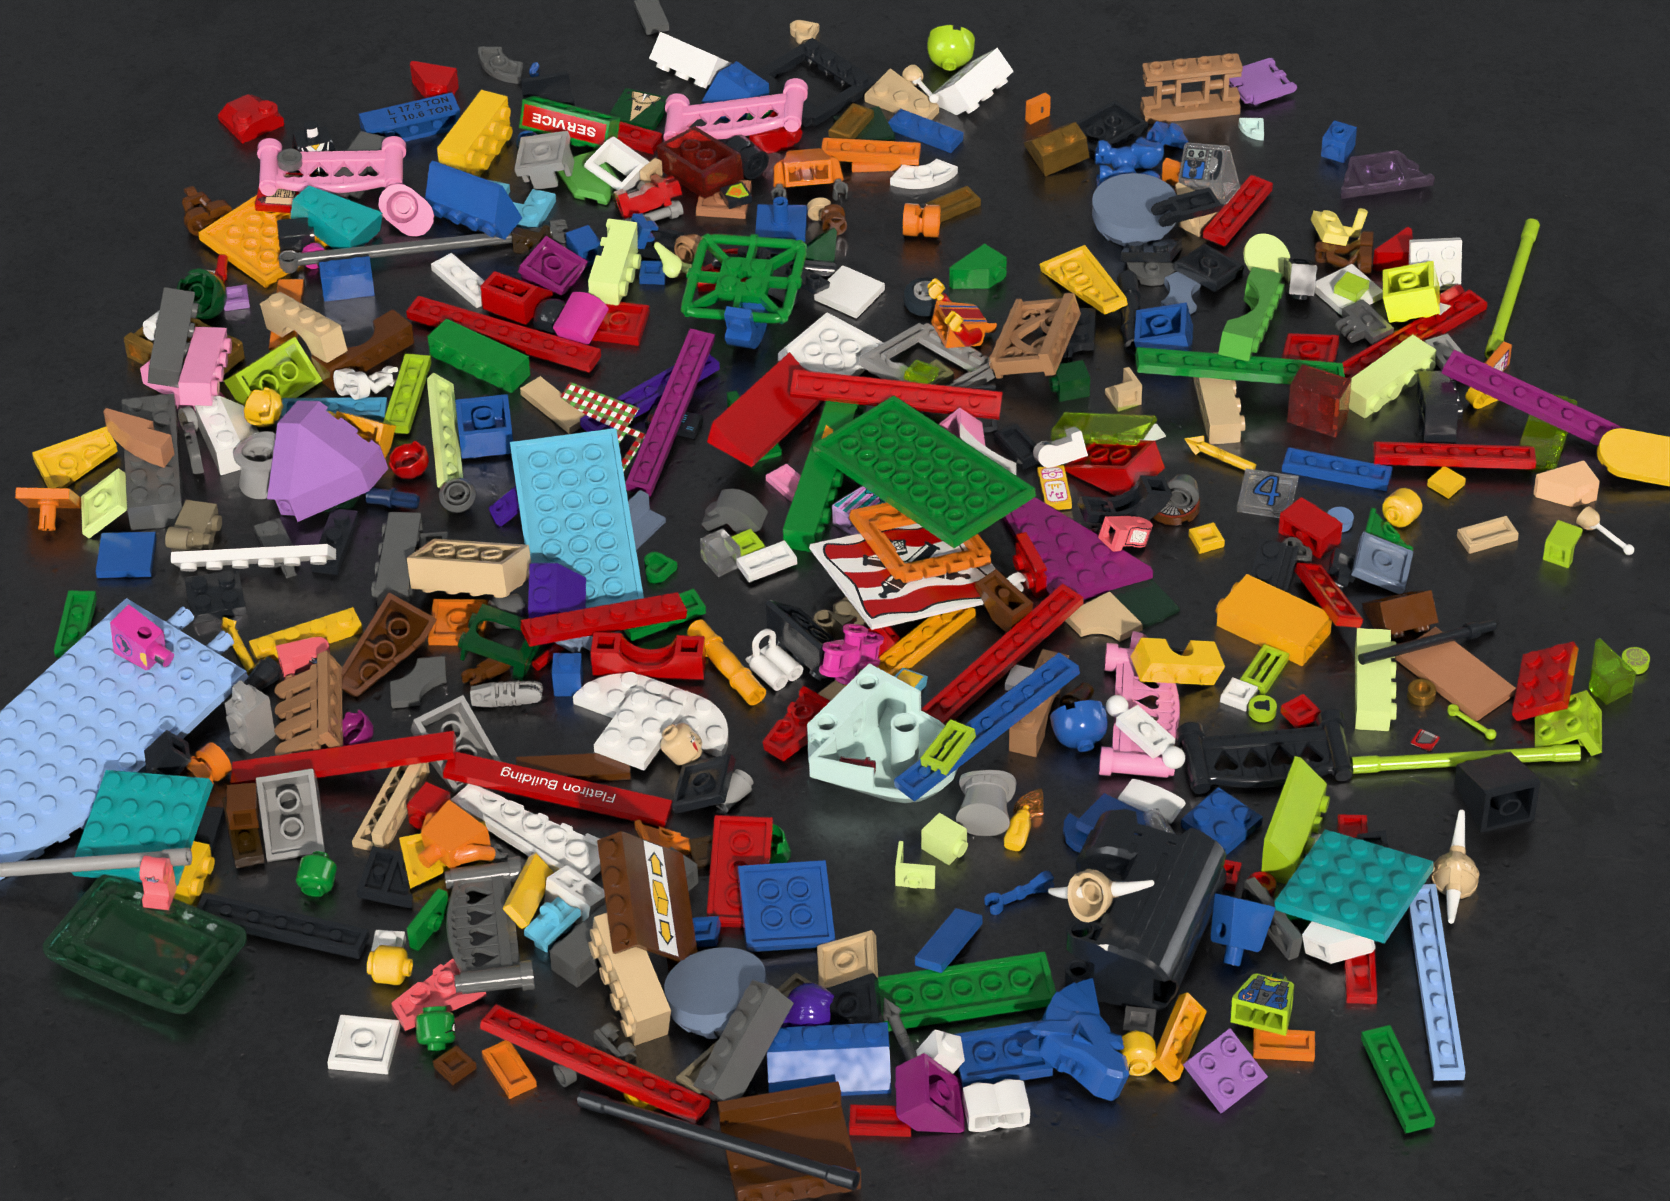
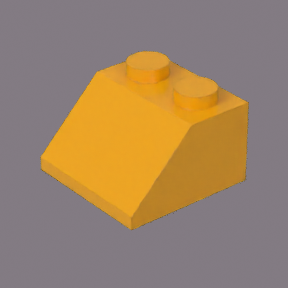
[335,411,396,458]

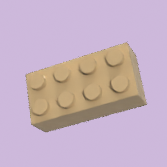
[407,539,531,598]
[589,913,671,1046]

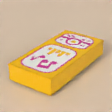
[1037,465,1072,510]

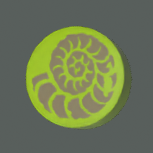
[1621,647,1650,674]

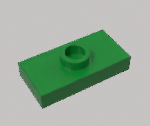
[407,888,449,951]

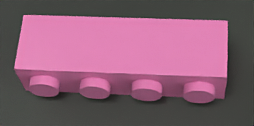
[178,327,232,406]

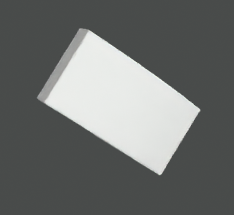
[1118,779,1186,824]

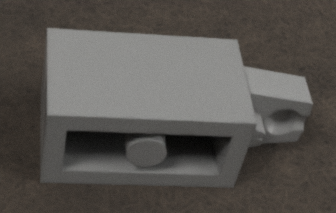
[225,680,276,755]

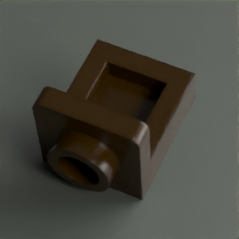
[512,225,553,256]

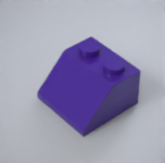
[528,563,586,618]

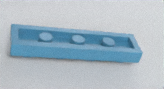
[280,397,388,422]

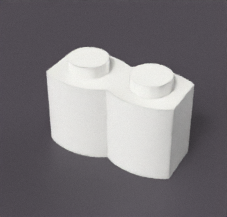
[962,1079,1030,1132]

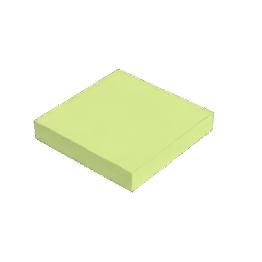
[81,468,127,538]

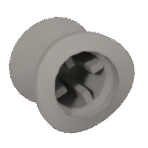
[233,431,276,499]
[956,770,1016,836]

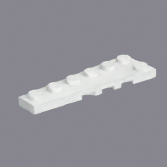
[451,784,601,880]

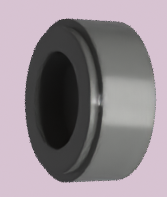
[277,149,303,172]

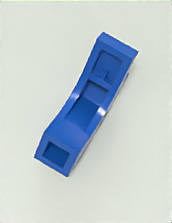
[724,302,769,349]

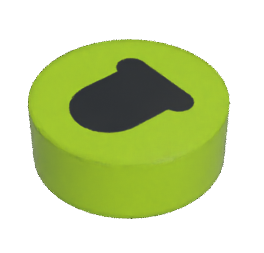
[1248,695,1277,722]

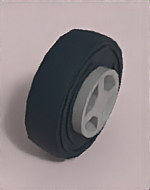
[903,277,949,316]

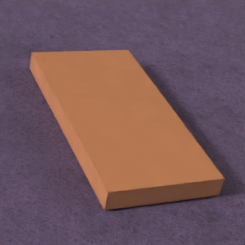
[1395,626,1516,722]

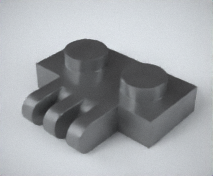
[1335,299,1394,345]

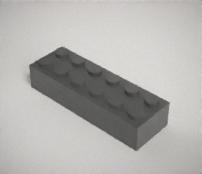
[122,393,184,531]

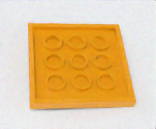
[198,195,330,288]

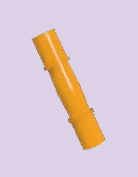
[687,620,766,705]

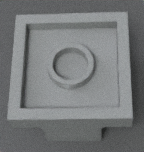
[515,131,574,190]

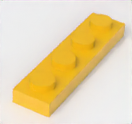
[249,607,363,662]

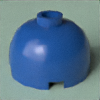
[1050,700,1108,752]

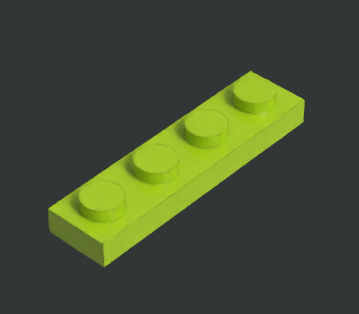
[383,354,431,434]

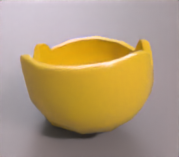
[244,387,283,427]

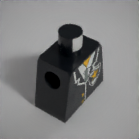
[292,120,336,176]

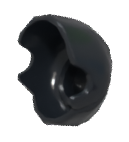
[532,299,566,335]

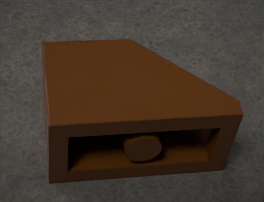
[975,569,1033,633]

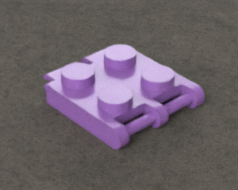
[1229,58,1297,105]

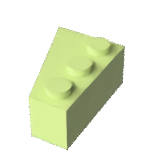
[588,219,641,306]

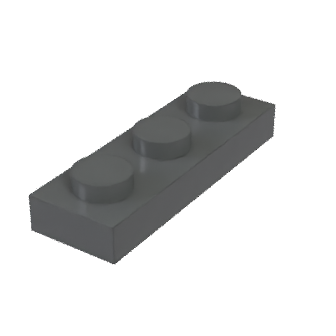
[1241,877,1303,961]

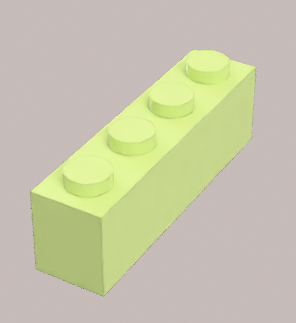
[1341,335,1436,418]
[1355,628,1397,731]

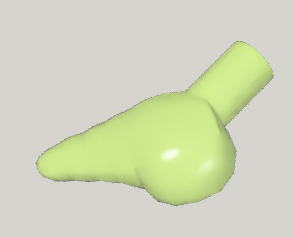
[654,242,692,278]

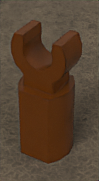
[461,658,511,688]

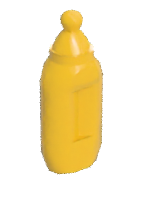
[1004,804,1032,851]

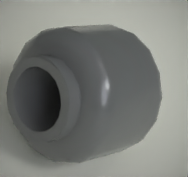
[487,593,529,629]

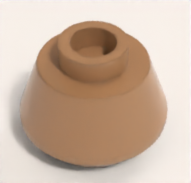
[674,234,707,264]

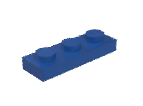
[888,109,963,153]

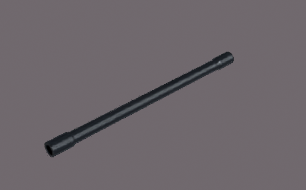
[577,1089,860,1190]

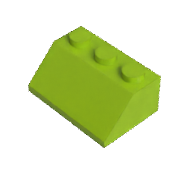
[224,337,323,406]

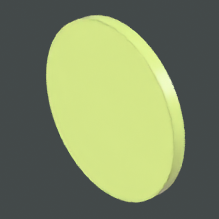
[1243,234,1290,278]

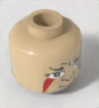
[660,723,702,765]

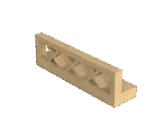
[352,762,430,851]

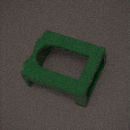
[458,604,540,681]

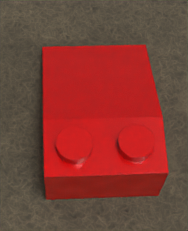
[1064,439,1165,496]

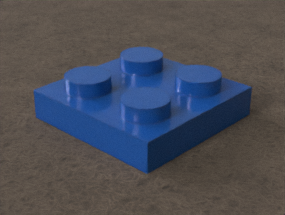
[1181,787,1263,855]

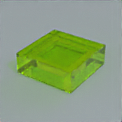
[904,360,939,384]

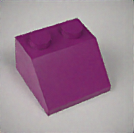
[895,1053,964,1133]

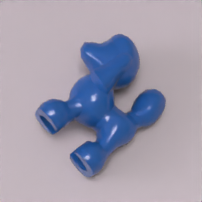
[1095,137,1164,188]

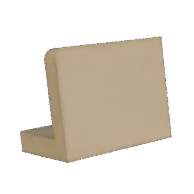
[1105,367,1142,412]

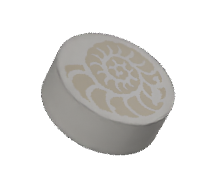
[178,406,198,431]

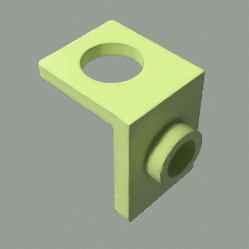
[895,841,935,889]

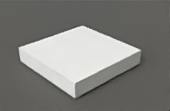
[1315,264,1383,315]
[814,265,885,319]
[327,1015,400,1074]

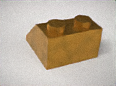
[1024,122,1090,177]

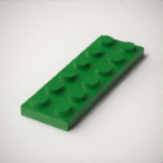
[878,952,1056,1031]

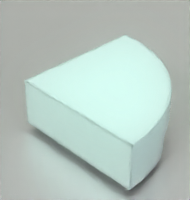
[1239,118,1264,141]

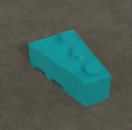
[290,186,383,249]

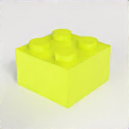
[1383,261,1440,323]

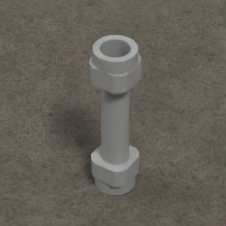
[623,200,683,221]

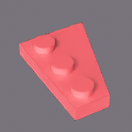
[391,958,487,1031]

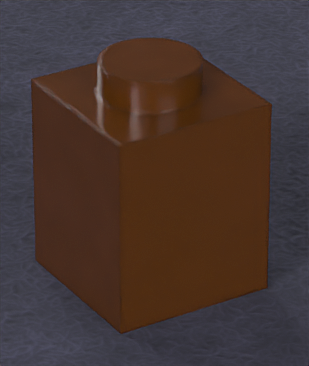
[226,783,259,830]

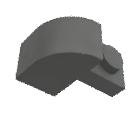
[701,489,768,534]

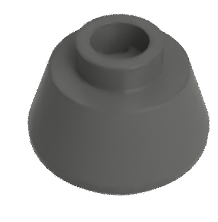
[1167,474,1199,509]
[439,478,476,513]

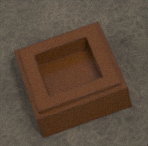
[433,1045,477,1085]

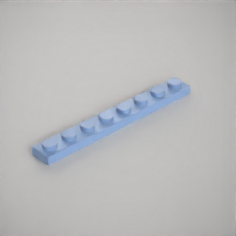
[1408,884,1465,1081]

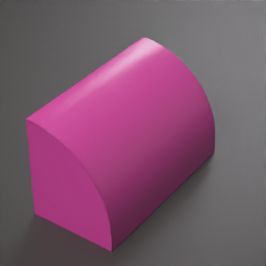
[553,292,609,344]

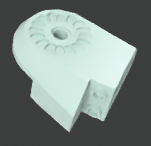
[807,663,958,803]

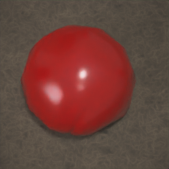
[389,441,429,479]

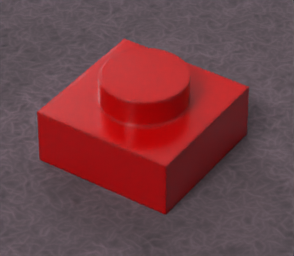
[1280,694,1321,728]

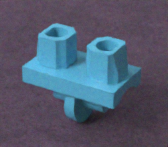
[524,897,581,952]

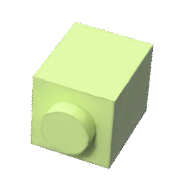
[921,813,968,865]

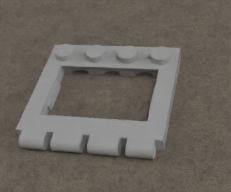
[859,323,996,387]

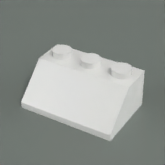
[649,32,733,89]
[933,48,1014,115]
[194,396,259,475]

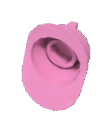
[379,184,434,237]

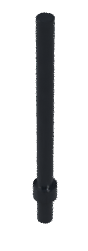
[1358,620,1497,665]

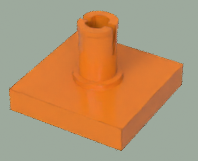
[15,488,81,531]

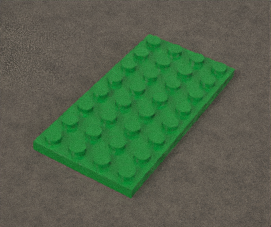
[813,395,1036,548]

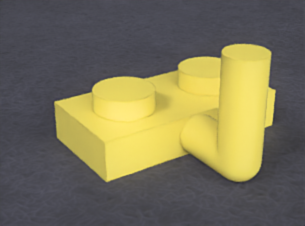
[1311,208,1368,246]

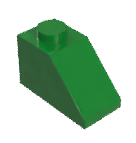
[949,244,1007,289]

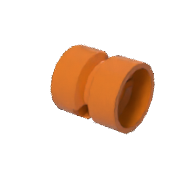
[903,203,941,238]
[179,742,232,784]

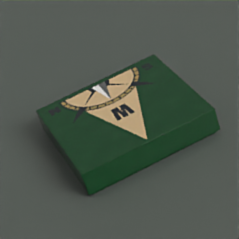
[609,88,668,131]

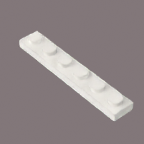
[171,544,336,571]

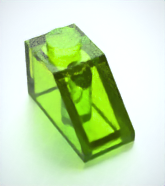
[1588,638,1636,705]

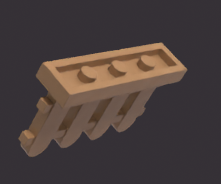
[274,650,343,756]

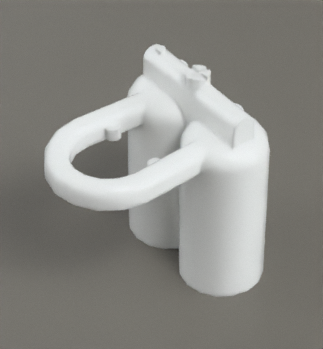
[746,629,803,691]

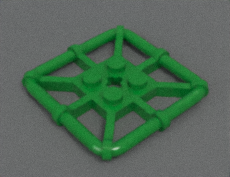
[681,233,807,324]

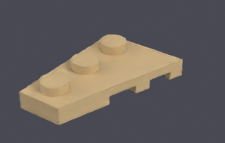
[865,68,939,120]

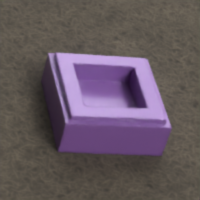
[224,285,250,311]

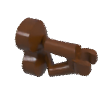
[182,186,232,235]
[1315,231,1374,274]

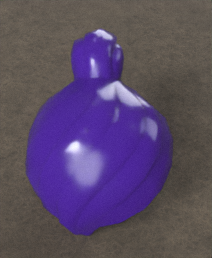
[780,983,834,1028]

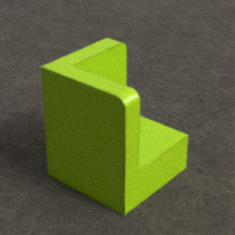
[1543,520,1583,568]

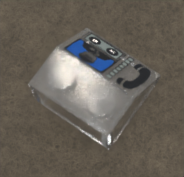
[1178,142,1241,204]

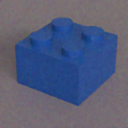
[455,394,513,459]

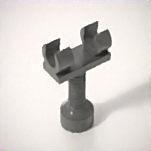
[553,1023,637,1087]

